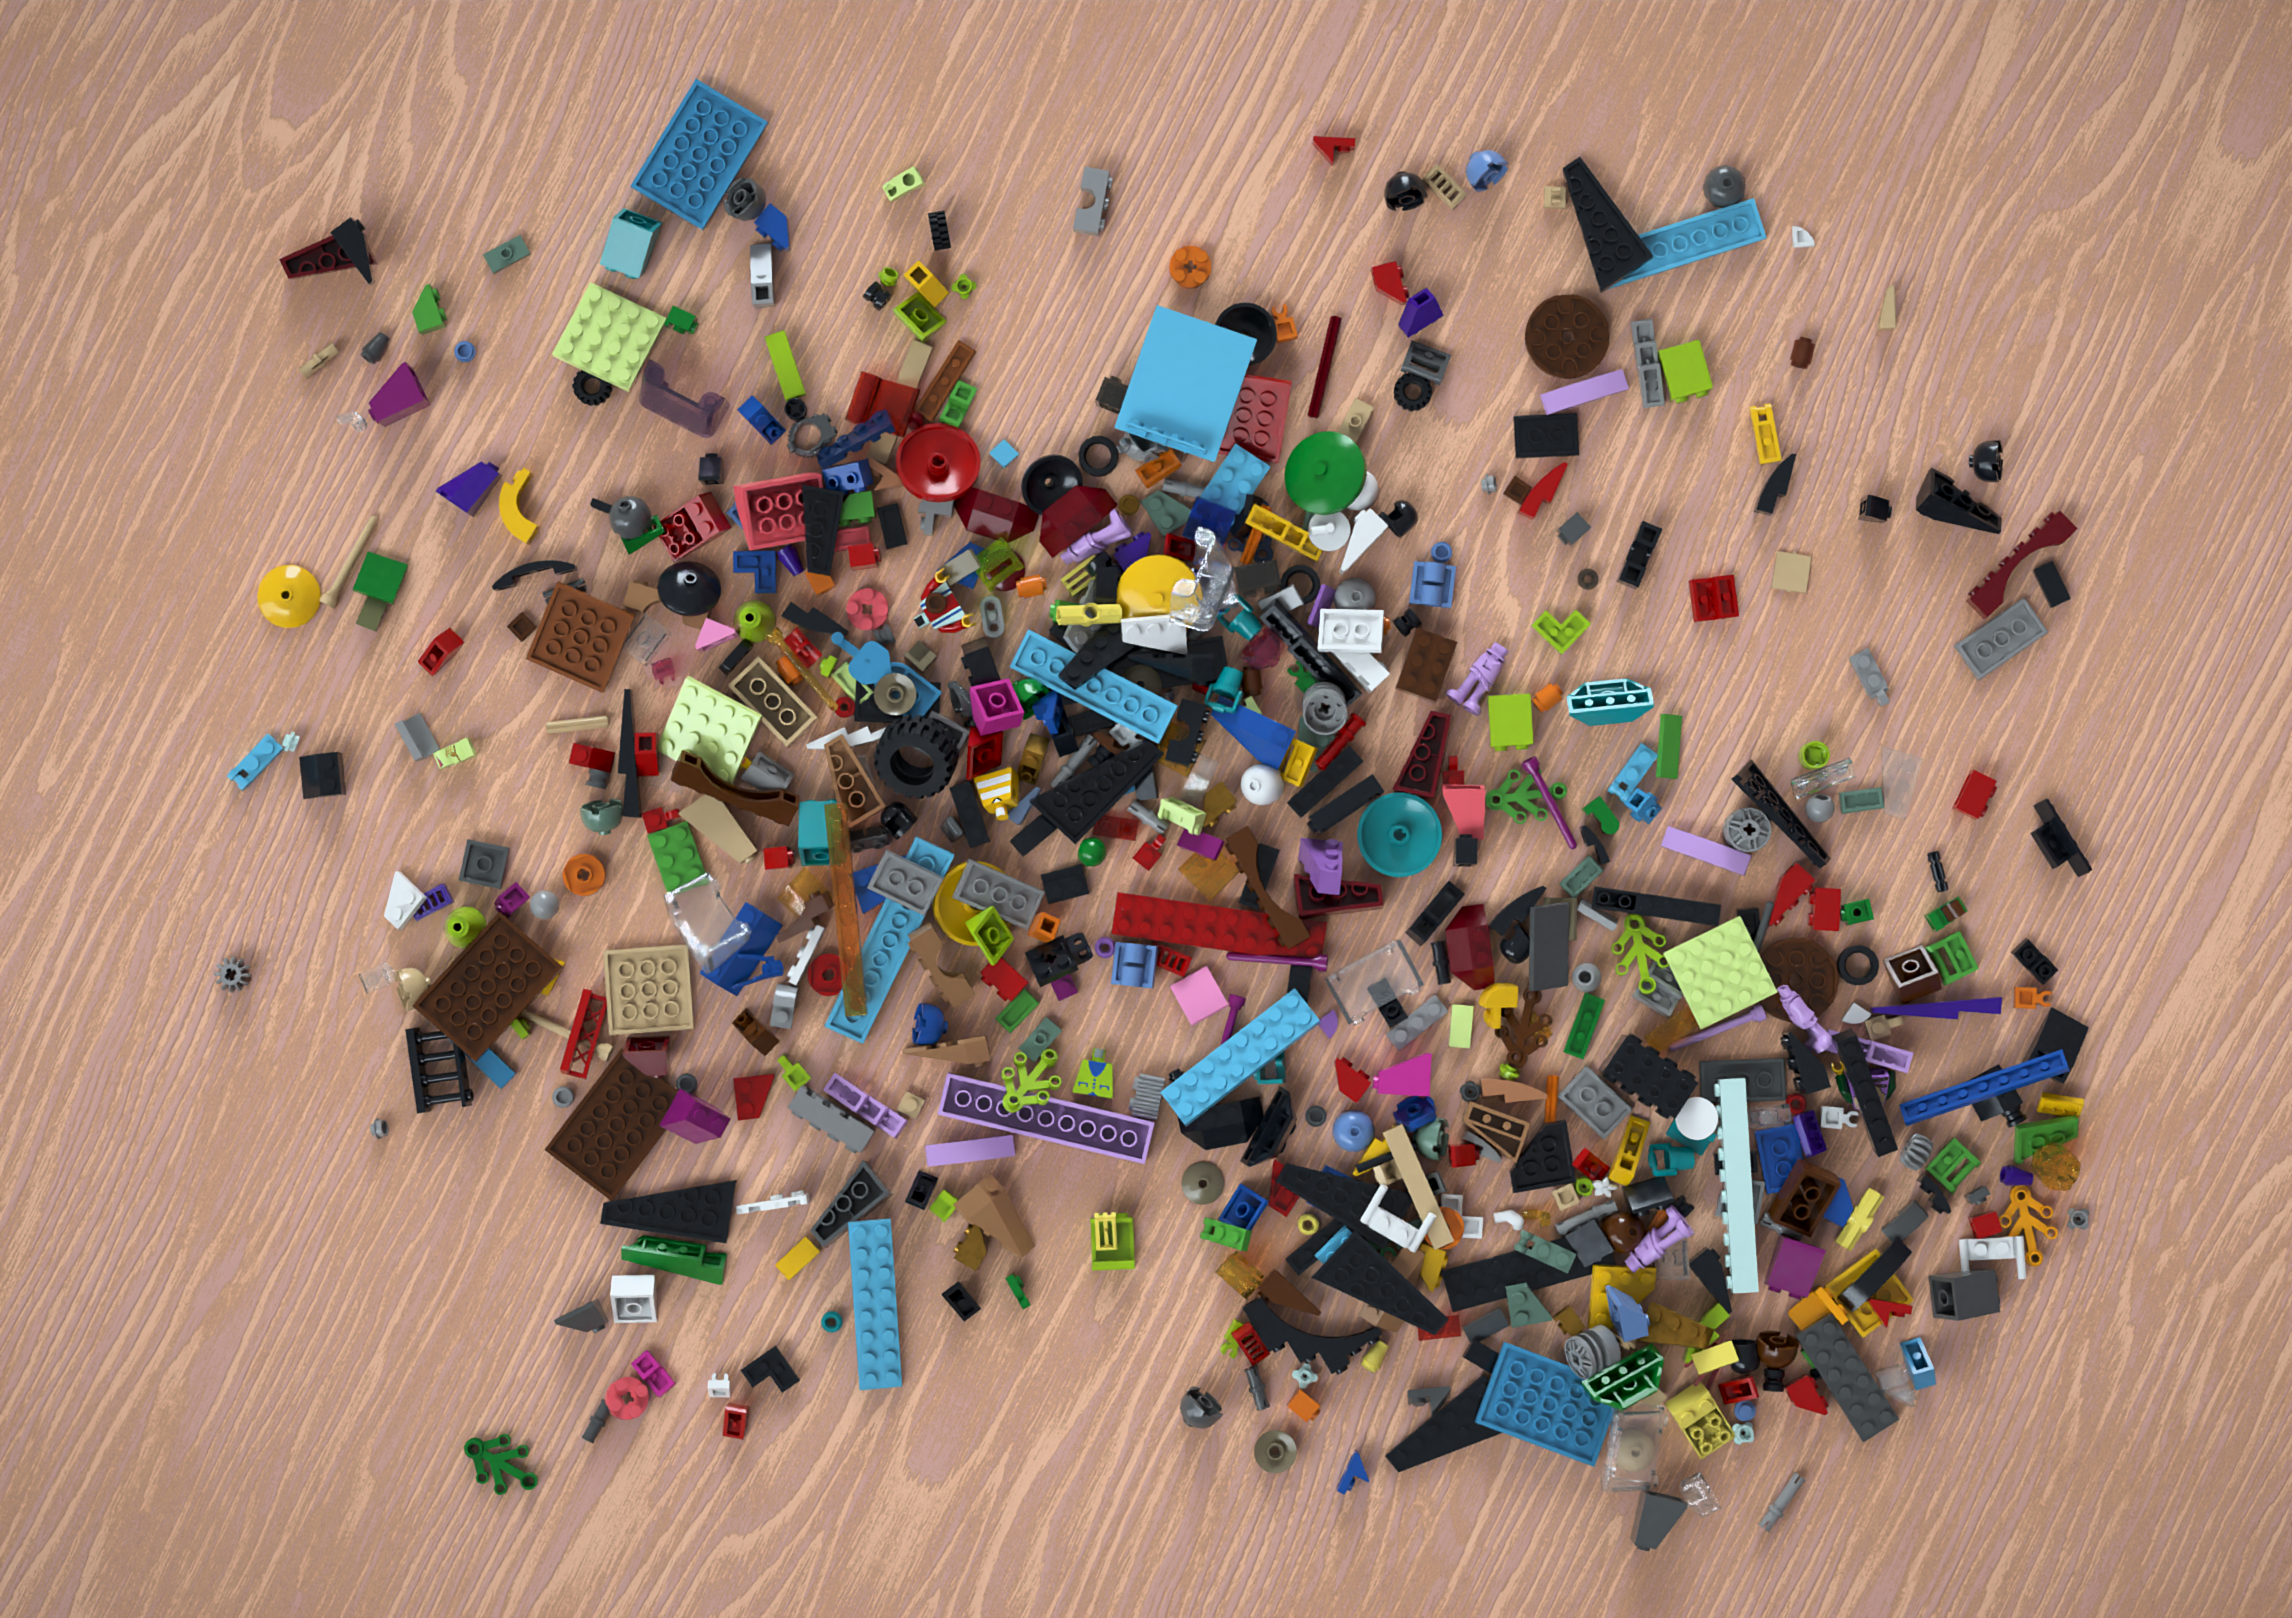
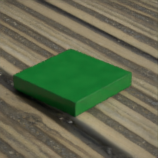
[353,552,408,604]

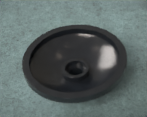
[1215,302,1277,366]
[1021,454,1083,515]
[657,561,721,616]

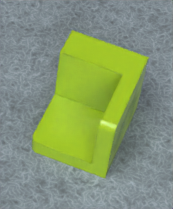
[929,1189,958,1223]

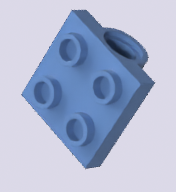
[1409,561,1456,609]
[1111,942,1158,989]

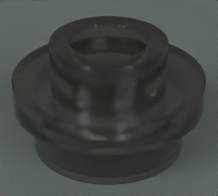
[1577,569,1599,590]

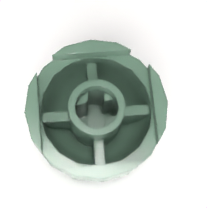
[580,799,623,835]
[1413,1118,1449,1161]

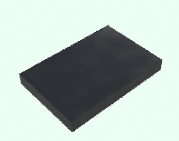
[1513,413,1579,459]

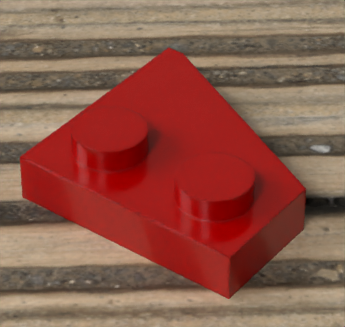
[733,1074,775,1121]
[1269,1160,1299,1217]

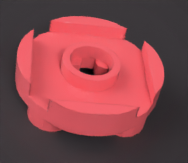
[846,588,889,631]
[605,1377,649,1420]

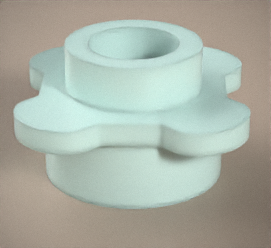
[282,731,300,752]
[1292,1363,1318,1389]
[1732,1422,1754,1445]

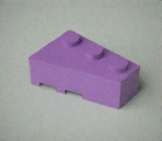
[1298,838,1343,895]

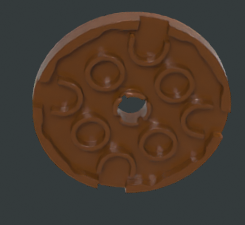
[1525,294,1609,379]
[1759,938,1839,1022]

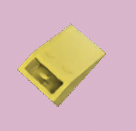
[1664,1380,1735,1460]

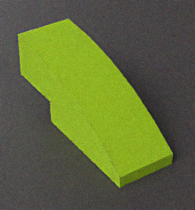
[765,330,806,402]
[1682,1301,1730,1364]

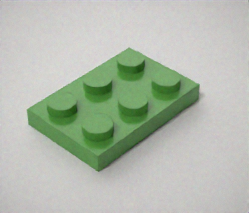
[647,821,709,895]

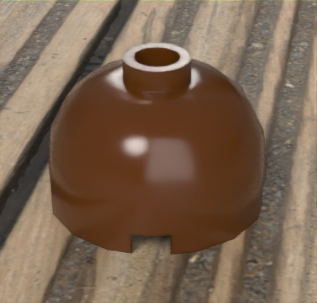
[1602,1211,1645,1254]
[1756,1331,1799,1370]

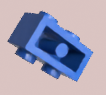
[822,459,874,495]

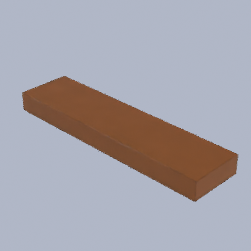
[914,340,976,423]

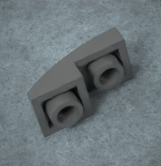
[1882,1200,1929,1242]

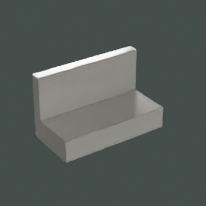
[395,713,441,762]
[741,751,794,791]

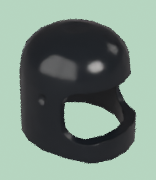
[1378,500,1418,538]
[880,801,918,840]
[1500,923,1530,964]
[1725,1339,1760,1374]

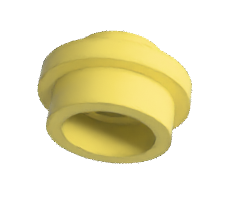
[1298,1213,1319,1235]

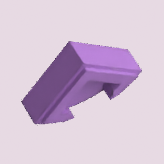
[1318,1009,1338,1039]

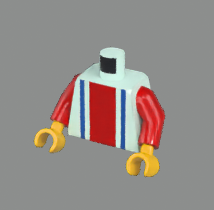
[913,568,977,633]

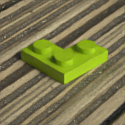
[1531,610,1591,655]

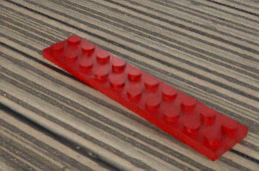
[1111,892,1327,958]

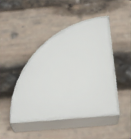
[1792,226,1815,248]
[1841,1003,1871,1024]

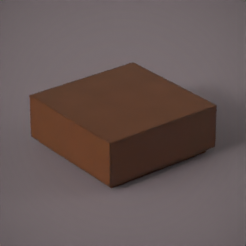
[1503,476,1532,505]
[507,612,537,642]

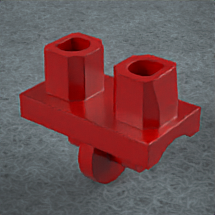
[781,627,823,670]

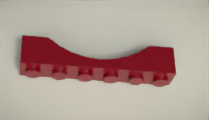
[1966,511,2078,619]

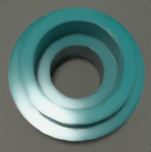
[821,1311,843,1333]

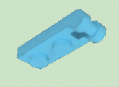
[227,734,284,791]
[1607,743,1658,803]

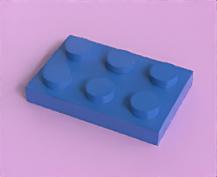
[1754,1123,1804,1194]

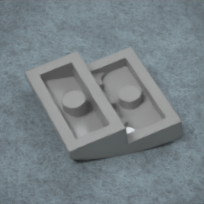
[1632,960,1683,1019]

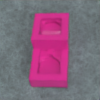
[631,1350,676,1398]

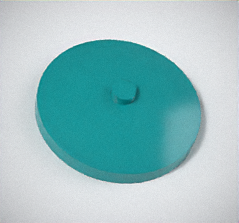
[1357,792,1442,877]

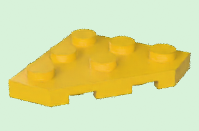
[1587,1265,1657,1329]

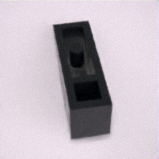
[330,217,375,285]
[1686,1247,1732,1314]

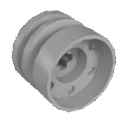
[1302,682,1348,735]
[1722,807,1771,853]
[1565,1324,1621,1380]

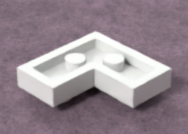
[1441,1194,1483,1239]

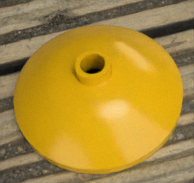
[257,565,321,628]

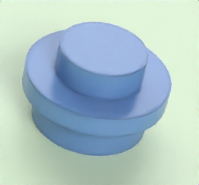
[454,341,476,362]
[1431,542,1452,563]
[1734,1400,1756,1421]

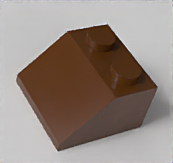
[1883,945,1942,1004]

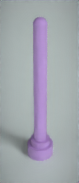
[1668,1004,1767,1051]

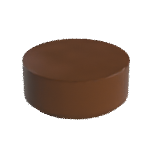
[925,592,947,614]

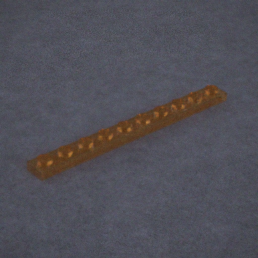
[824,802,868,1017]

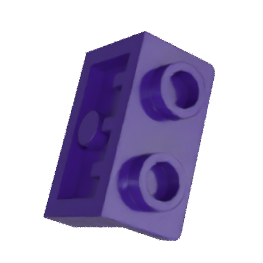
[1793,1110,1827,1158]

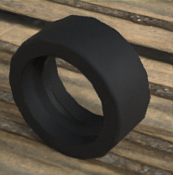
[1078,436,1118,477]
[1280,565,1320,605]
[1837,945,1879,985]

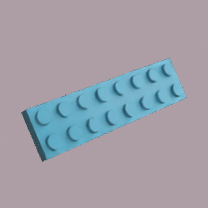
[1607,198,1767,290]
[1010,629,1179,744]
[1160,988,1321,1126]
[848,1218,902,1390]

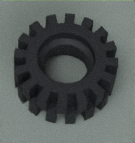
[928,210,951,251]
[572,370,612,406]
[1393,372,1432,412]

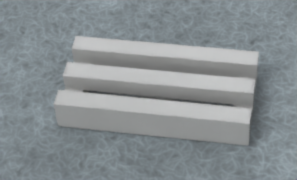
[1577,898,1618,931]

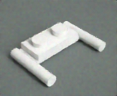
[1360,1184,1437,1253]
[1959,1236,2027,1279]

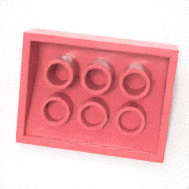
[733,472,823,550]

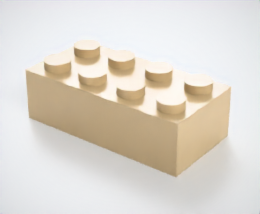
[728,656,819,748]

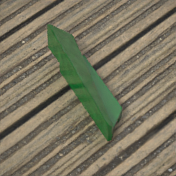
[621,1235,727,1285]

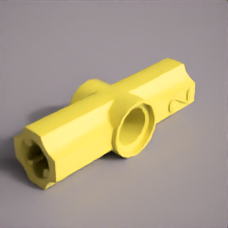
[1056,603,1122,627]
[1835,1187,1885,1251]

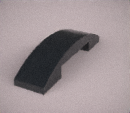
[492,560,578,592]
[1837,1237,1912,1312]

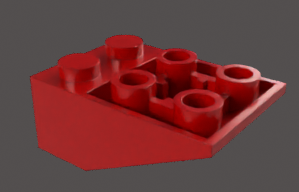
[653,492,732,562]

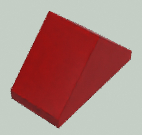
[1163,534,1198,562]
[1718,1374,1759,1405]
[723,1403,749,1440]

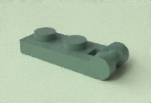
[1513,1229,1576,1273]

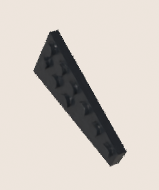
[1562,157,1653,293]
[1029,739,1164,844]

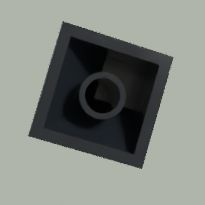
[1966,1064,2023,1122]

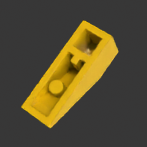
[1608,1115,1651,1186]

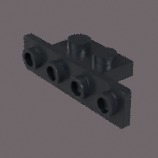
[2030,798,2092,877]

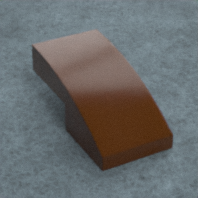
[1094,731,1124,755]

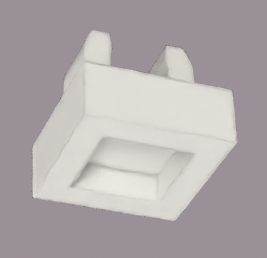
[708,1373,731,1397]

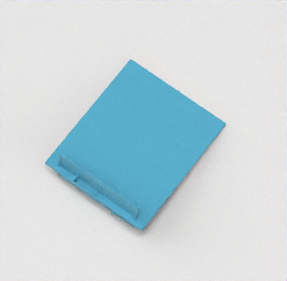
[1115,305,1257,462]

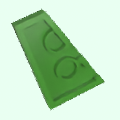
[2014,1115,2079,1165]

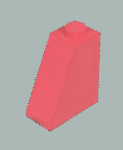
[1441,784,1485,842]

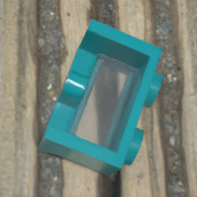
[1254,1051,1286,1084]

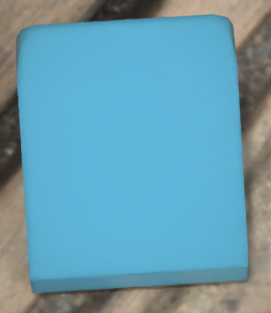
[989,440,1019,469]

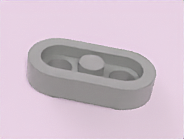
[980,596,1005,638]

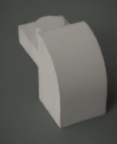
[918,500,954,536]
[770,984,800,1029]

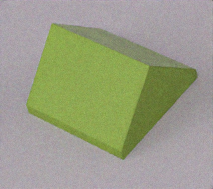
[893,292,947,344]
[965,906,1015,966]

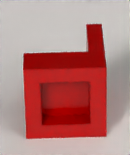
[1968,1210,2002,1239]

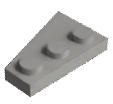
[1063,579,1103,653]

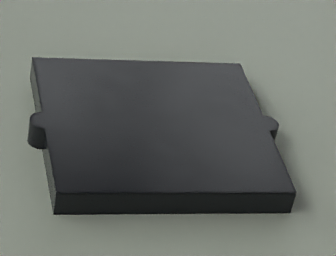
[1565,1218,1615,1268]

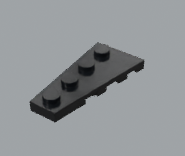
[801,485,844,576]
[1058,623,1140,690]

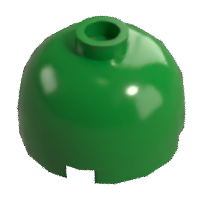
[1012,678,1049,720]

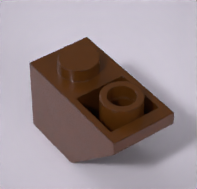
[732,1008,779,1056]

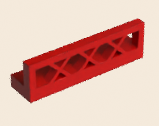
[560,988,607,1080]

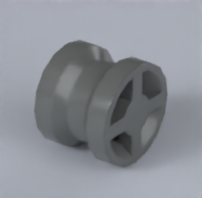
[872,623,896,648]
[585,768,610,789]

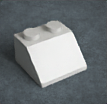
[610,1275,657,1323]

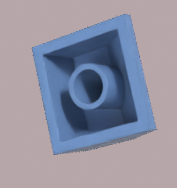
[1605,1285,1650,1342]

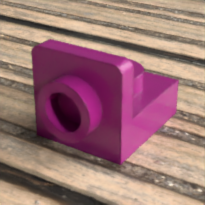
[494,882,530,918]

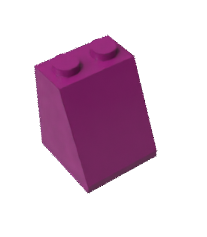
[368,362,430,427]
[659,1088,731,1144]
[1764,1235,1826,1300]

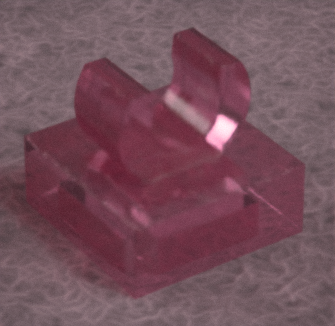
[651,657,675,685]

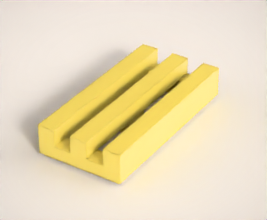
[1060,555,1095,597]
[1094,1212,1118,1251]

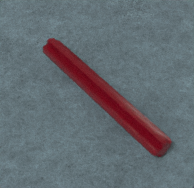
[1308,316,1342,419]

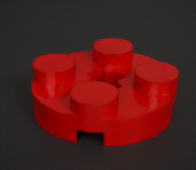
[807,954,850,996]

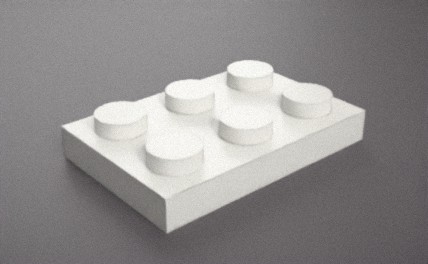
[1318,609,1385,653]

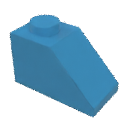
[1900,1337,1936,1390]

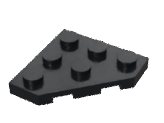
[1509,1120,1576,1193]

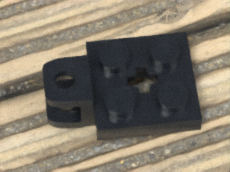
[1025,933,1093,988]

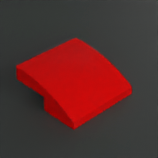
[1688,575,1739,622]

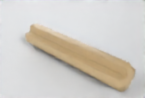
[546,716,609,734]

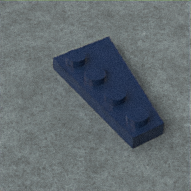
[816,409,896,470]

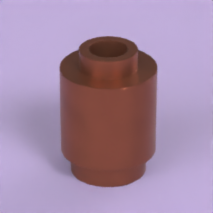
[1790,337,1815,369]

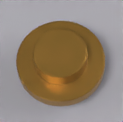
[1119,495,1140,516]

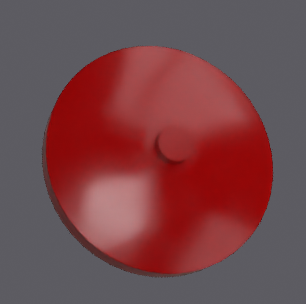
[896,423,981,503]

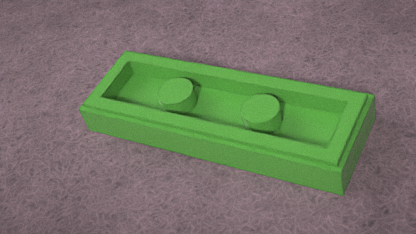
[1656,714,1682,779]

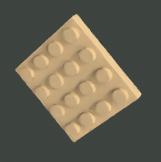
[603,944,695,1035]

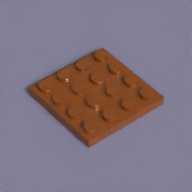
[526,581,636,693]

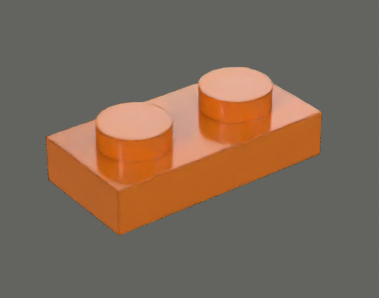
[1135,448,1182,489]

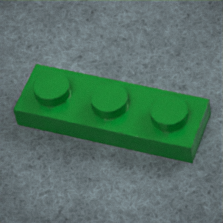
[1563,993,1605,1059]

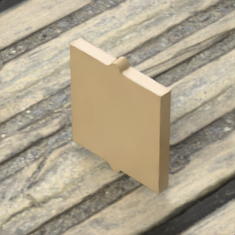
[1771,551,1812,593]

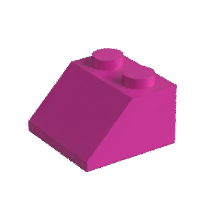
[969,678,1024,736]

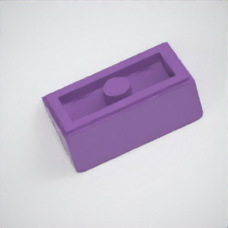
[1307,584,1336,629]

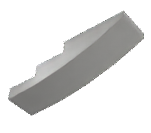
[1630,318,1665,408]

